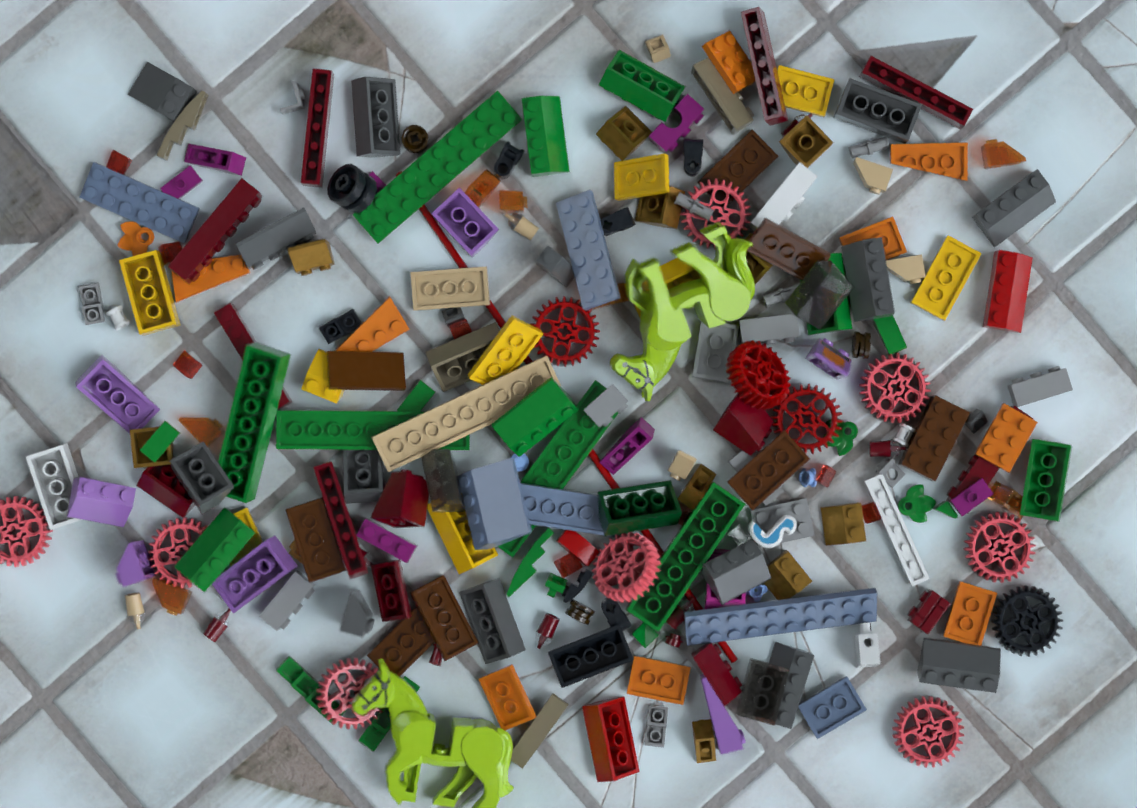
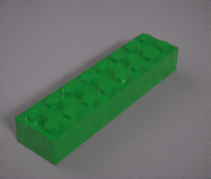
[218,342,291,503]
[625,482,745,632]

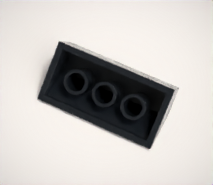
[548,624,634,688]

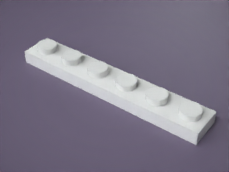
[864,474,930,587]

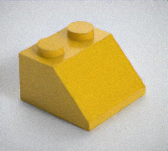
[301,349,344,404]

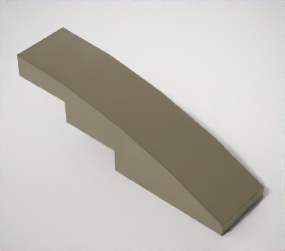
[156,91,208,161]
[511,693,568,769]

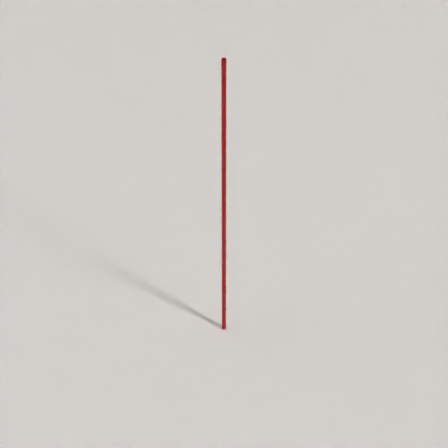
[395,171,738,663]

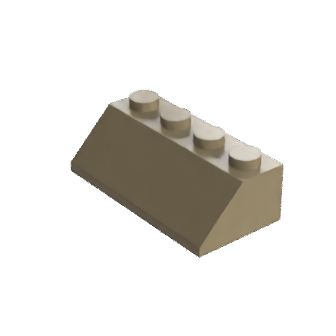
[691,57,754,135]
[426,322,500,392]

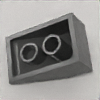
[128,62,197,122]
[343,450,384,504]

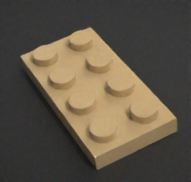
[410,266,490,311]

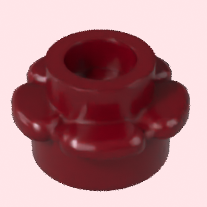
[665,633,683,648]

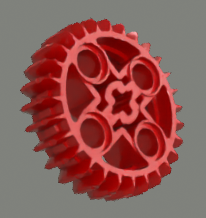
[530,296,600,367]
[726,340,791,410]
[771,384,843,454]

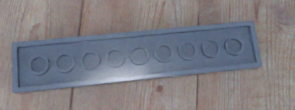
[684,588,877,646]

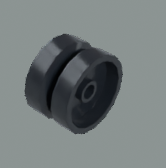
[327,164,377,214]

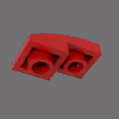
[556,530,599,567]

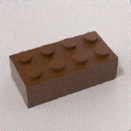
[898,395,970,482]

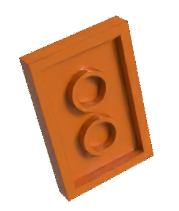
[702,31,756,94]
[839,217,907,260]
[975,403,1038,473]
[942,581,997,646]
[627,655,691,705]
[478,664,537,730]

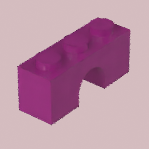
[648,94,704,154]
[356,518,418,563]

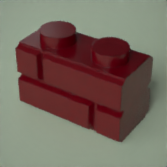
[907,589,951,635]

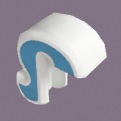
[748,515,797,548]

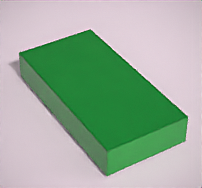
[397,380,436,411]
[140,421,180,463]

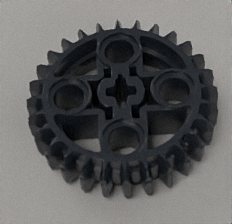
[991,585,1063,657]

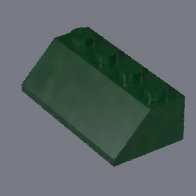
[597,480,682,536]

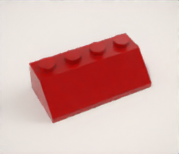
[983,250,1033,333]
[582,696,640,782]

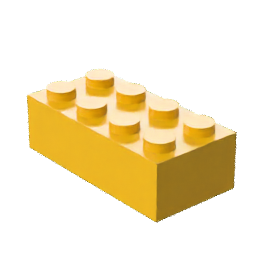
[119,250,181,336]

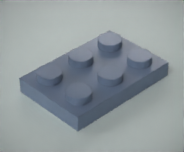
[798,676,867,739]

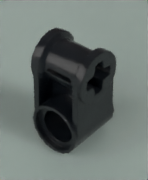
[683,139,703,177]
[494,141,525,180]
[600,207,636,236]
[601,598,632,631]

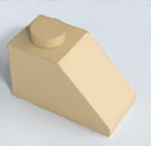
[853,157,893,195]
[886,254,926,284]
[668,450,697,481]

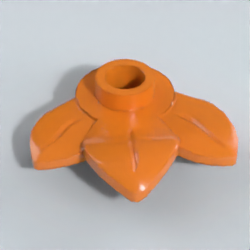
[117,221,154,256]

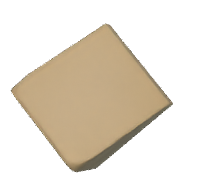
[645,35,671,63]

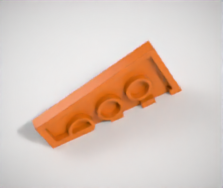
[890,142,968,181]
[172,255,250,303]
[334,296,410,352]

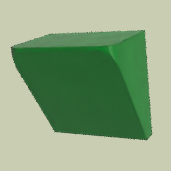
[933,501,958,519]

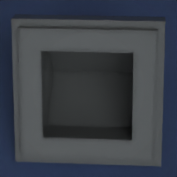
[442,307,466,327]
[965,409,988,434]

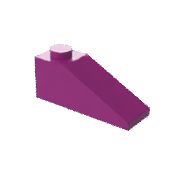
[184,143,247,176]
[599,417,655,475]

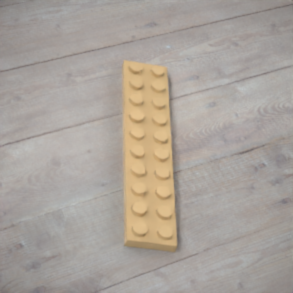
[372,355,561,472]

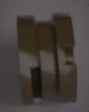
[401,125,429,153]
[852,331,871,359]
[565,599,595,625]

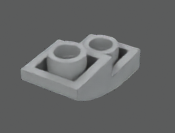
[79,282,105,325]
[645,705,668,748]

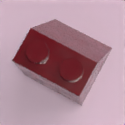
[713,393,774,456]
[371,470,431,528]

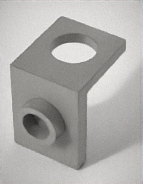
[280,81,306,114]
[876,458,905,487]

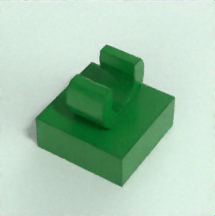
[545,572,568,598]

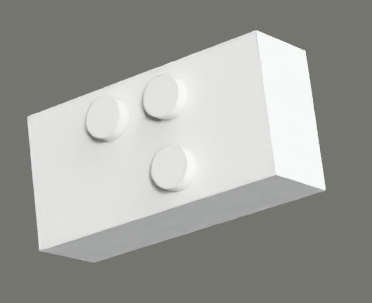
[748,162,818,232]
[26,443,82,530]

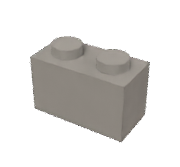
[584,384,628,427]

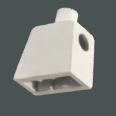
[855,623,880,668]

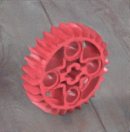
[680,179,751,250]
[859,353,931,423]
[0,496,53,567]
[963,512,1036,583]
[148,517,208,588]
[592,532,661,603]
[316,658,383,730]
[892,696,964,768]

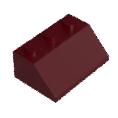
[136,457,195,518]
[371,559,412,622]
[691,643,743,707]

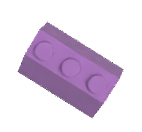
[432,188,499,258]
[67,477,136,527]
[116,540,157,587]

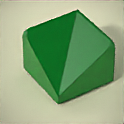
[632,622,659,648]

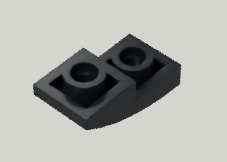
[319,309,362,344]
[561,569,593,603]

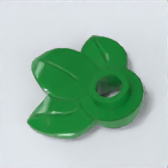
[824,418,858,456]
[898,484,936,523]

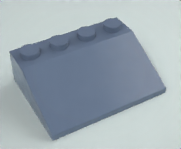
[458,458,532,550]

